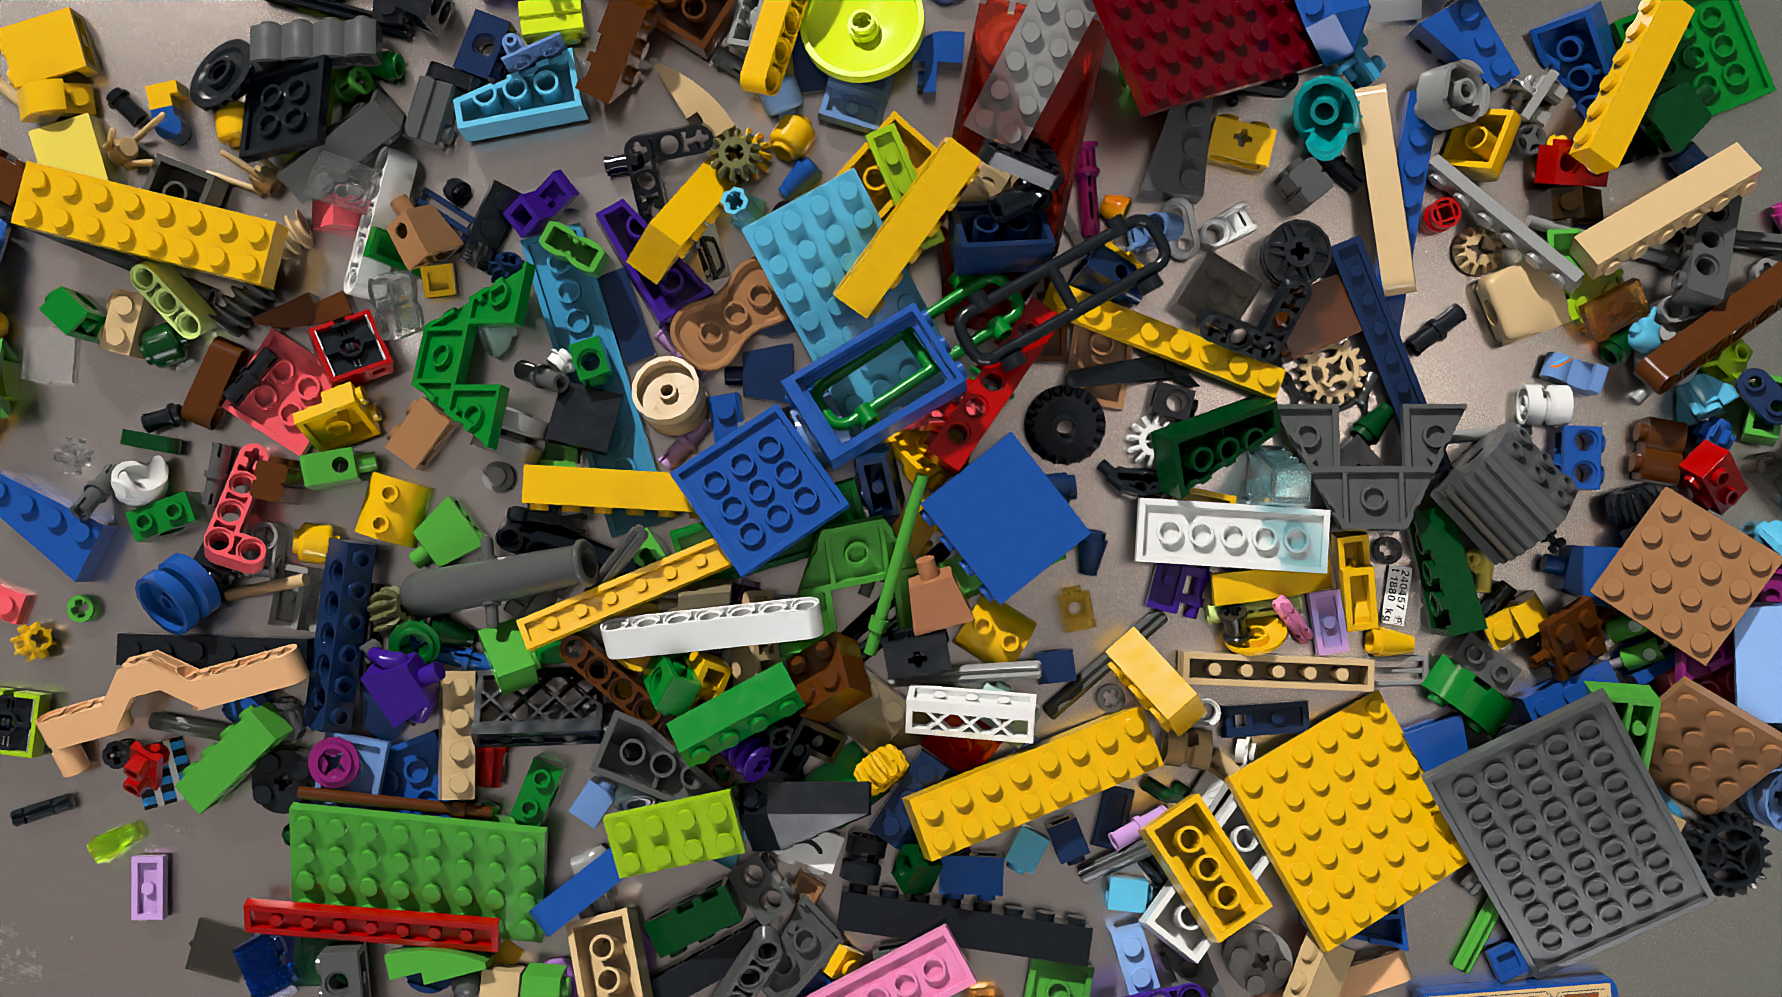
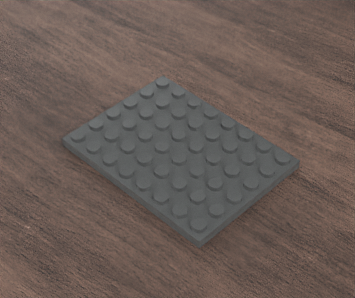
[1421,688,1717,980]

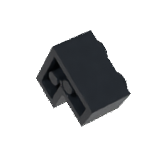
[764,710,848,782]

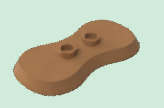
[670,257,789,372]

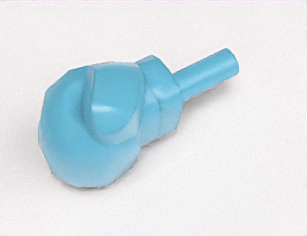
[1628,306,1661,355]

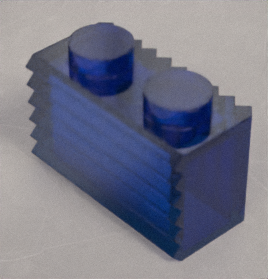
[232,934,300,997]

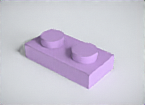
[1306,589,1350,656]
[131,854,168,920]

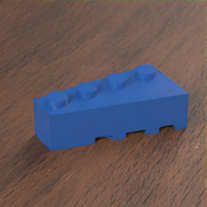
[0,470,120,582]

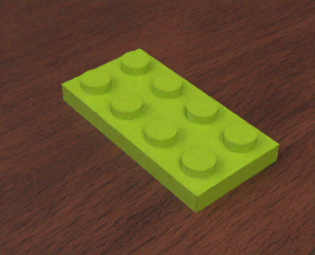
[603,789,747,879]

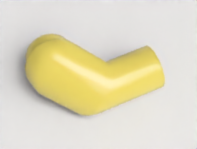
[1465,549,1494,593]

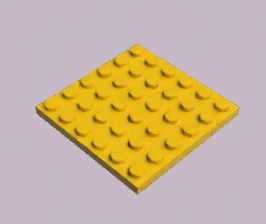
[1224,689,1469,952]

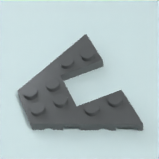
[1278,404,1467,531]

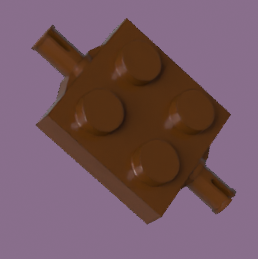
[1528,595,1615,682]

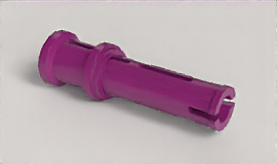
[1070,141,1100,238]

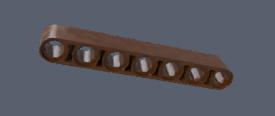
[1633,260,1782,395]
[559,633,738,789]

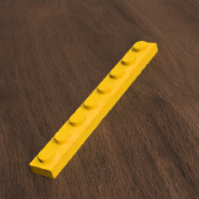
[1042,282,1286,400]
[516,538,733,652]

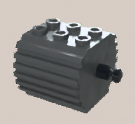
[1430,419,1578,565]

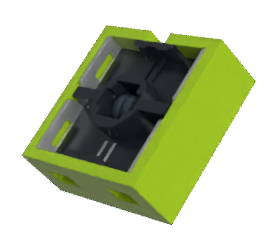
[0,687,52,758]

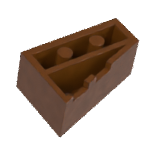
[575,0,658,104]

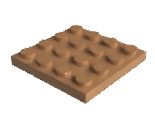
[1589,486,1782,666]
[1649,676,1782,817]

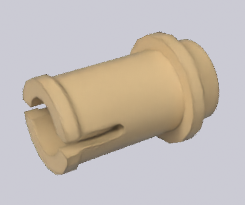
[1210,747,1243,778]

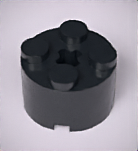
[252,746,316,814]

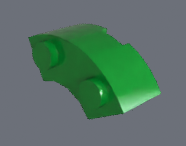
[1421,654,1515,737]

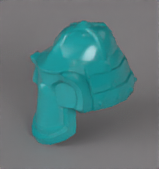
[1292,75,1363,161]

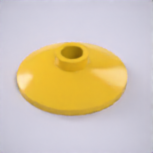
[1224,616,1288,656]

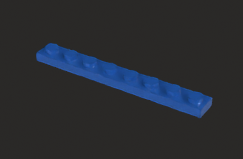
[1375,90,1435,333]

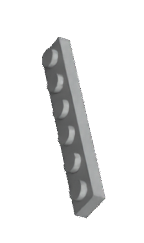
[1427,154,1585,294]

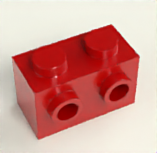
[1678,439,1748,516]

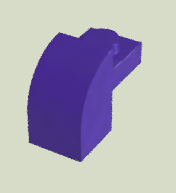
[503,169,579,238]

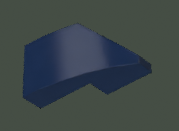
[360,681,409,742]

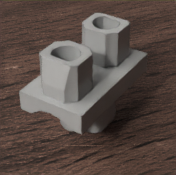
[1509,69,1568,127]

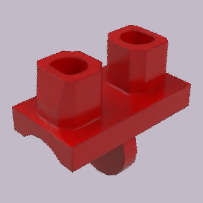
[123,741,170,797]

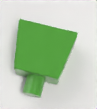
[299,447,379,491]
[408,496,484,569]

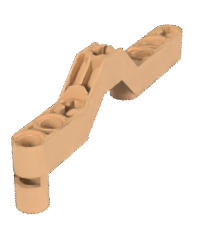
[35,644,310,777]

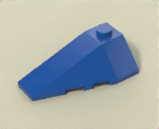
[1529,1,1616,119]

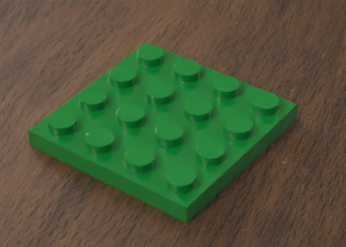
[1609,0,1776,117]

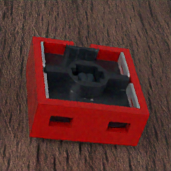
[308,309,394,388]

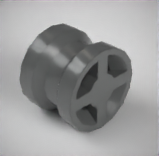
[1510,124,1547,160]

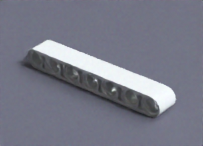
[600,597,825,660]

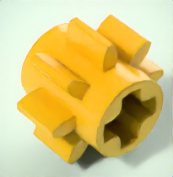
[10,621,56,662]

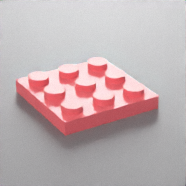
[221,328,331,456]

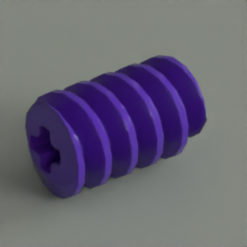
[719,733,773,782]

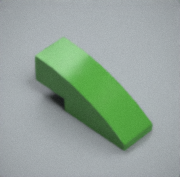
[384,945,493,985]

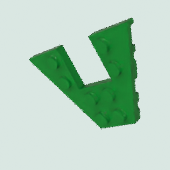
[411,262,536,450]

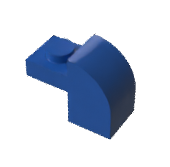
[913,31,965,100]

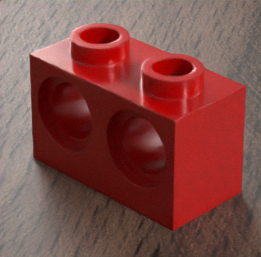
[1534,139,1609,187]

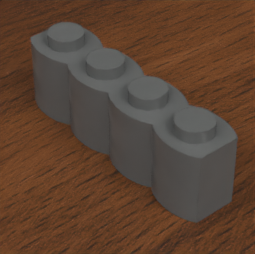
[250,15,382,71]

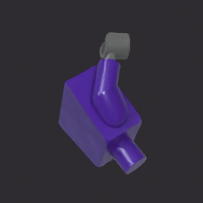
[359,639,446,728]

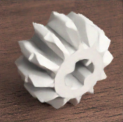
[1126,415,1172,468]

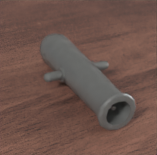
[400,535,599,628]

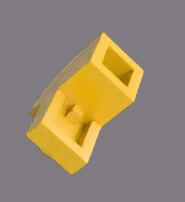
[17,78,96,123]
[1483,589,1549,651]

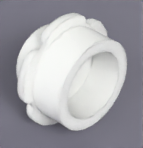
[546,348,574,374]

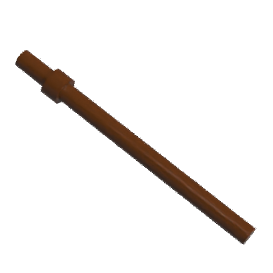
[297,786,493,820]

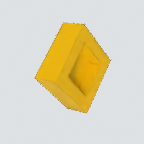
[420,263,458,298]
[823,944,864,980]

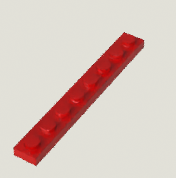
[243,898,501,952]

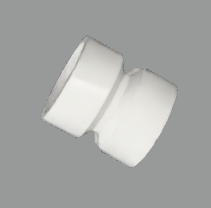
[1516,384,1574,426]

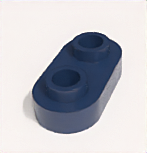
[1736,368,1782,426]

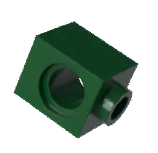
[891,843,943,895]

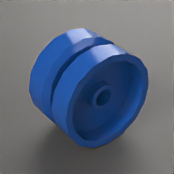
[135,553,221,635]

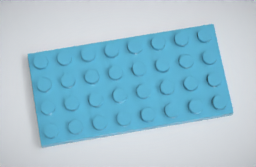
[741,168,962,437]

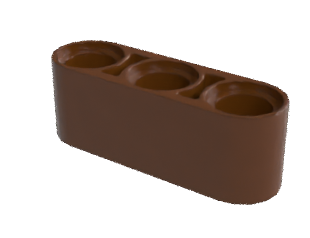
[181,336,250,431]

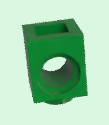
[568,335,615,387]

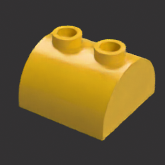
[1442,109,1522,182]
[354,471,434,548]
[951,593,1037,663]

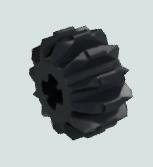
[1604,482,1660,525]

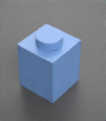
[568,776,617,829]

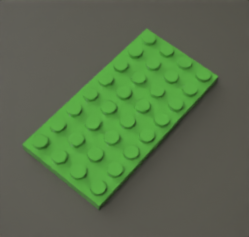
[289,802,548,943]

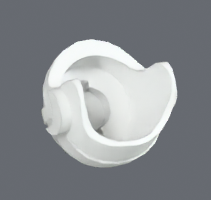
[110,455,170,508]

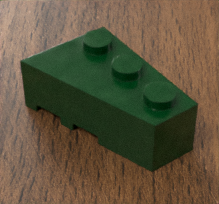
[643,876,747,958]

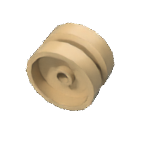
[632,356,709,436]

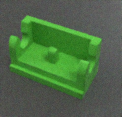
[633,527,672,567]

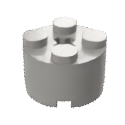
[1414,59,1490,131]
[1222,923,1293,995]

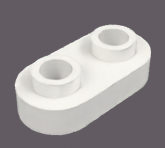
[1161,198,1200,261]

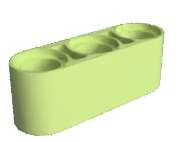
[129,259,217,339]

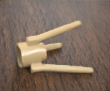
[103,112,166,171]
[205,150,282,198]

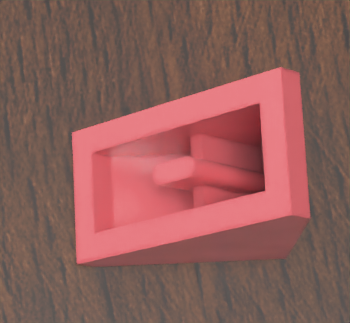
[312,192,366,230]

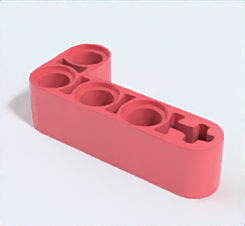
[204,443,269,574]

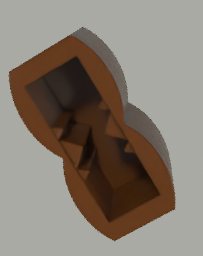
[1628,417,1688,486]

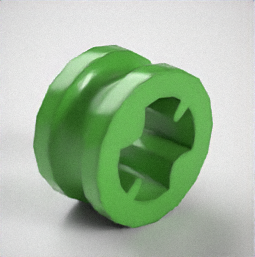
[66,594,101,623]

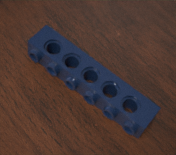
[303,538,377,732]

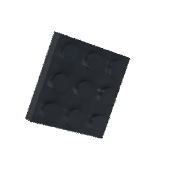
[239,54,333,163]

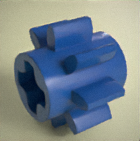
[1691,416,1737,450]

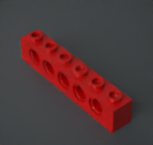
[923,296,1058,476]

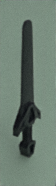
[1064,355,1200,389]

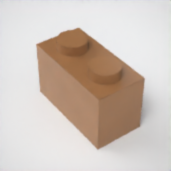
[385,397,458,471]

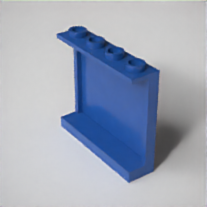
[919,432,1091,605]

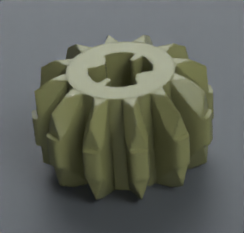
[708,128,763,184]
[367,585,418,639]

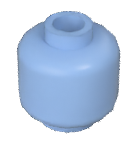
[759,73,803,119]

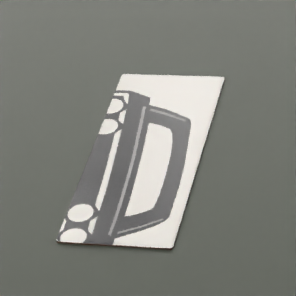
[695,222,731,282]

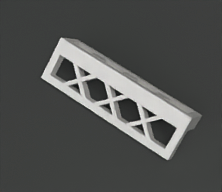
[905,684,1037,744]

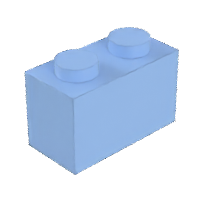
[1107,918,1160,995]

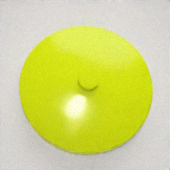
[800,0,925,83]

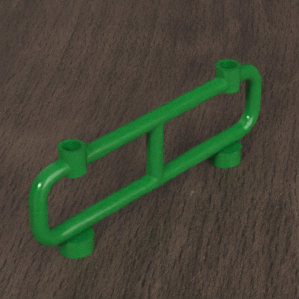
[811,272,1024,431]

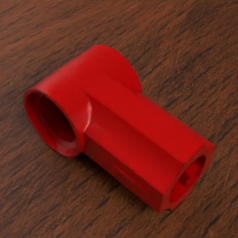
[475,747,510,788]

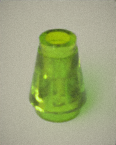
[87,822,140,865]

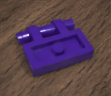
[1145,563,1212,619]

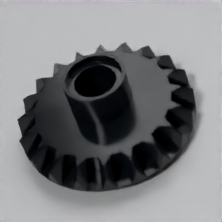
[190,39,256,111]
[1024,385,1106,466]

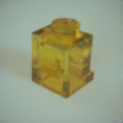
[1056,585,1097,633]

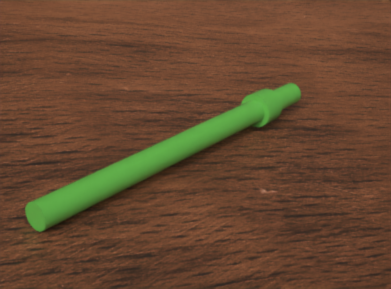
[864,473,929,656]

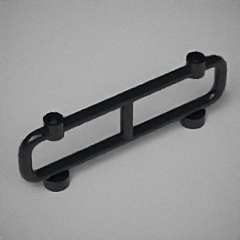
[954,213,1171,373]

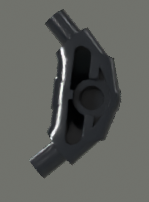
[1097,459,1164,502]

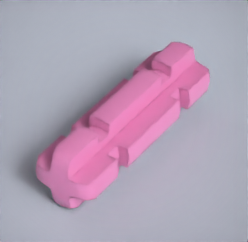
[1272,595,1314,644]

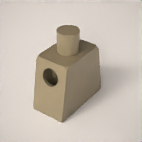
[659,578,733,613]

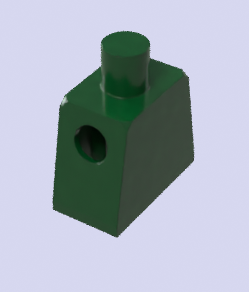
[1639,82,1715,158]

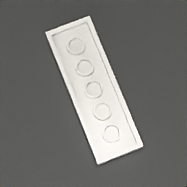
[1134,498,1331,574]

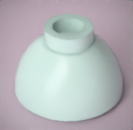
[477,327,517,358]
[614,783,658,811]

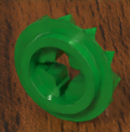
[388,619,440,665]

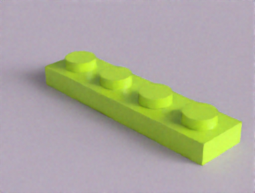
[865,123,945,251]

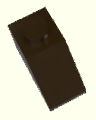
[1537,186,1604,224]

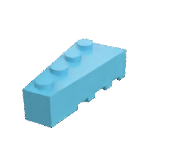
[453,47,589,142]

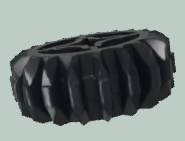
[1685,811,1773,898]

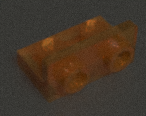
[1578,277,1651,342]

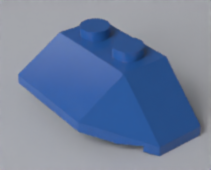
[1295,0,1371,67]

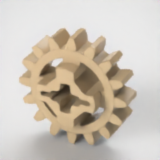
[1296,340,1367,404]

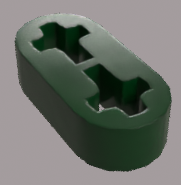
[120,429,183,455]

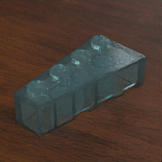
[1240,445,1311,507]

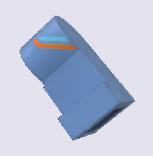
[1539,351,1609,397]

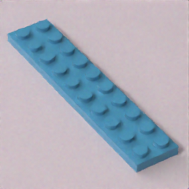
[520,222,673,538]

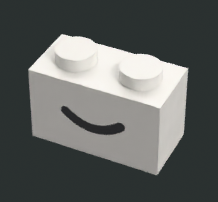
[772,829,846,875]

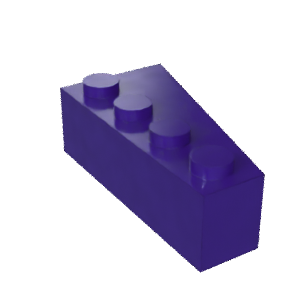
[595,199,714,329]

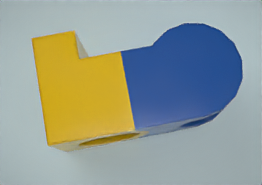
[145,79,191,145]

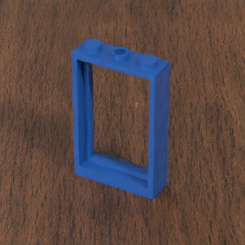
[780,302,968,470]

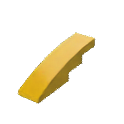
[1210,557,1333,606]

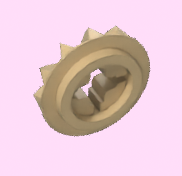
[1452,226,1504,276]

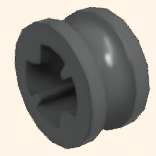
[1096,684,1125,713]

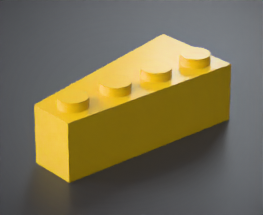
[626,157,738,285]

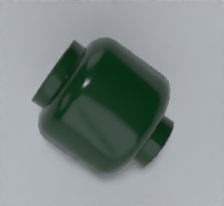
[138,322,191,369]

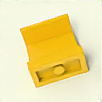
[0,7,100,90]

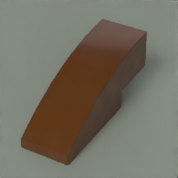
[251,290,359,331]

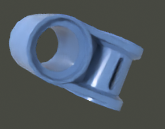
[1127,212,1184,253]

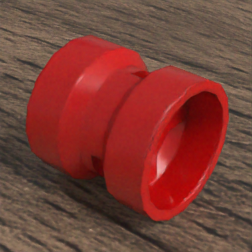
[1421,197,1462,234]

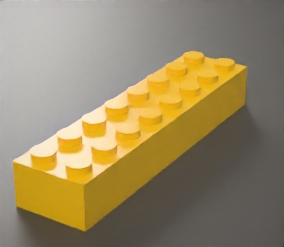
[11,161,289,290]
[902,705,1164,862]

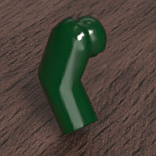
[1141,776,1190,803]

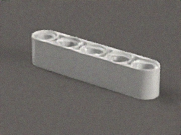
[344,146,417,303]

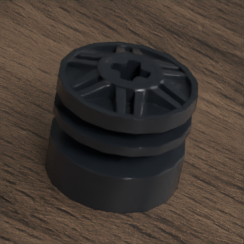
[1255,219,1332,293]

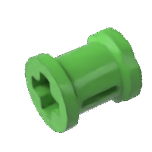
[331,67,374,104]

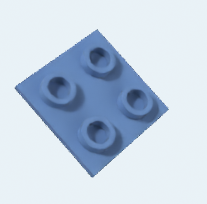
[501,32,568,74]

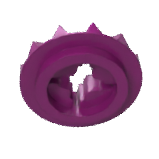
[308,736,361,788]

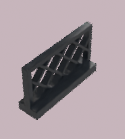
[470,666,605,748]

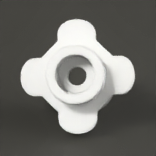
[1235,736,1257,767]

